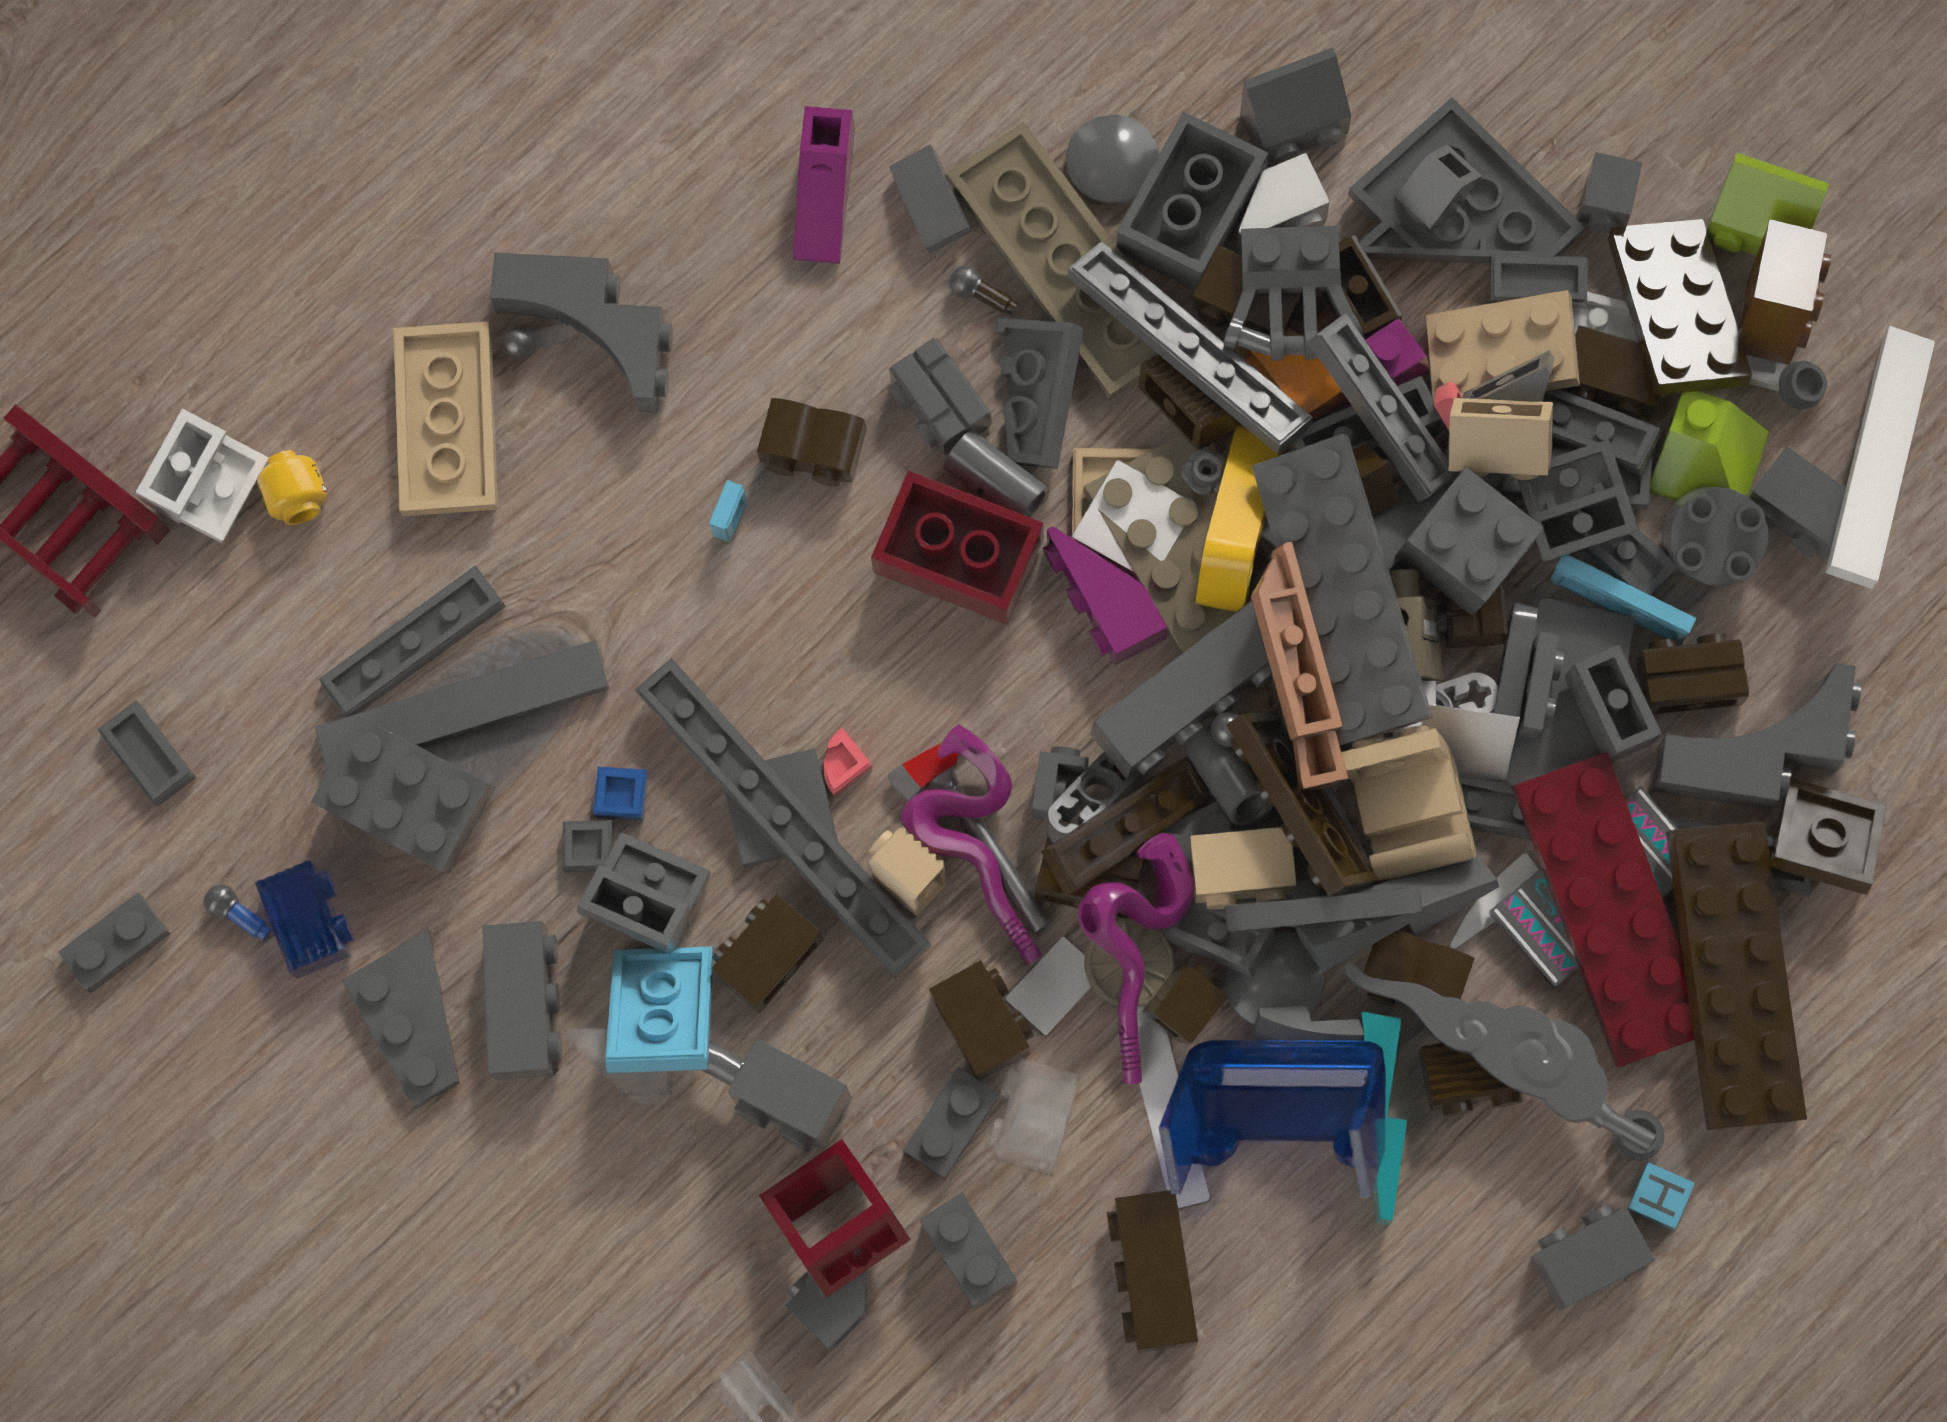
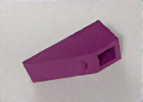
[793,106,855,264]
[1042,526,1167,666]

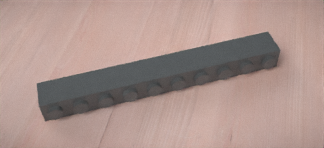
[1090,450,1507,779]

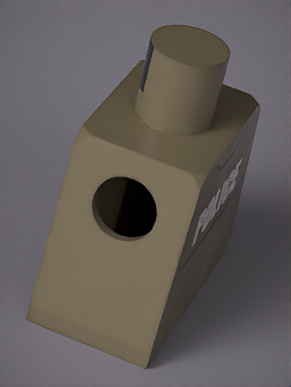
[1389,570,1443,681]

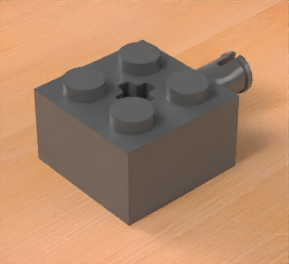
[701,1038,852,1152]

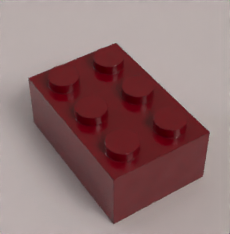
[871,470,1044,625]

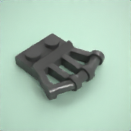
[1223,226,1364,361]

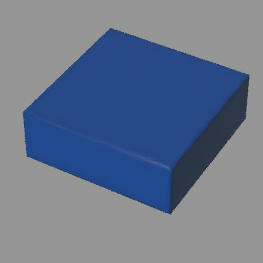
[593,766,648,821]

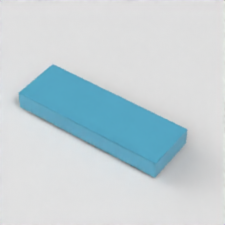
[1550,555,1696,645]

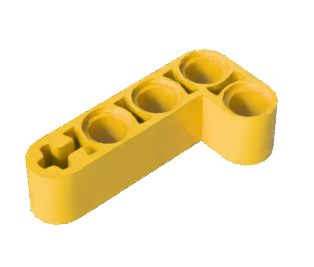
[1195,425,1281,612]

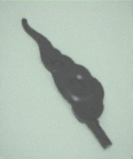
[1344,963,1656,1152]

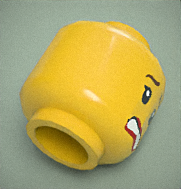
[257,450,327,525]

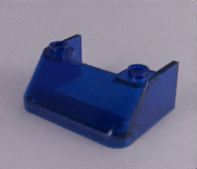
[1158,1040,1386,1198]

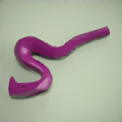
[899,724,1043,966]
[1078,833,1194,1085]

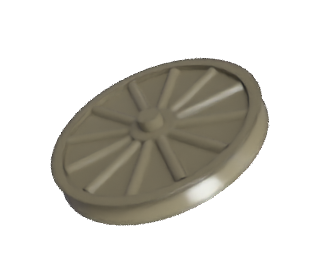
[1084,918,1174,1006]

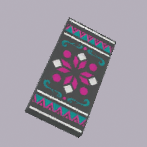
[1489,786,1678,988]

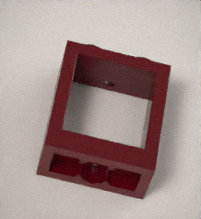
[759,1139,911,1298]

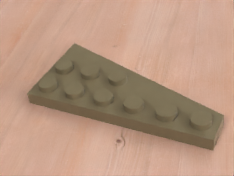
[1083,434,1272,717]

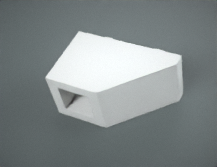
[1237,153,1330,255]

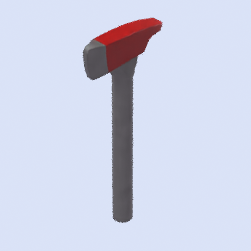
[887,744,1051,934]

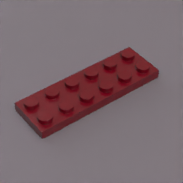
[1511,752,1694,1067]

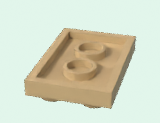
[1426,290,1580,401]

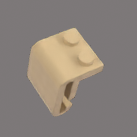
[1341,726,1476,882]

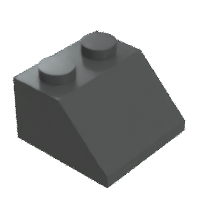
[1240,48,1351,165]

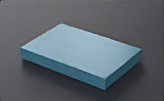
[605,947,714,1073]

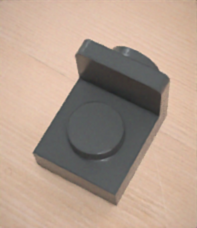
[1032,746,1089,820]

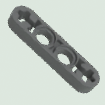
[1225,886,1423,931]

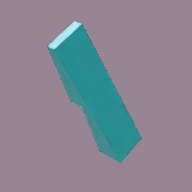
[1358,1012,1407,1225]

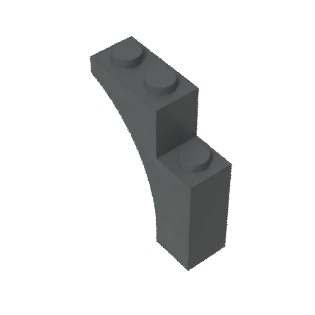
[490,252,673,413]
[1653,663,1861,810]

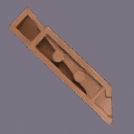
[1251,542,1348,790]

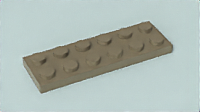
[946,122,1157,400]

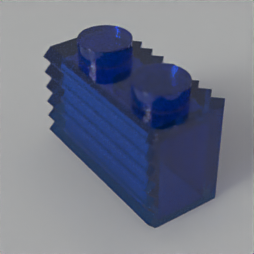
[255,860,355,979]

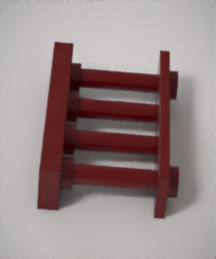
[0,404,170,618]

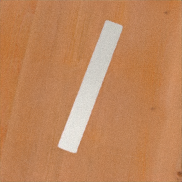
[1137,1003,1209,1208]

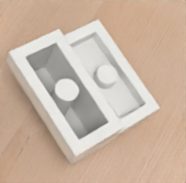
[136,408,268,544]

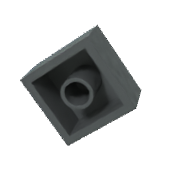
[1396,467,1544,616]

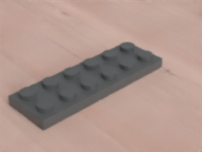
[1252,434,1433,748]

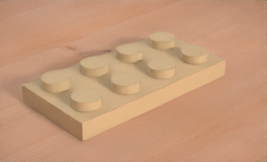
[393,321,498,516]

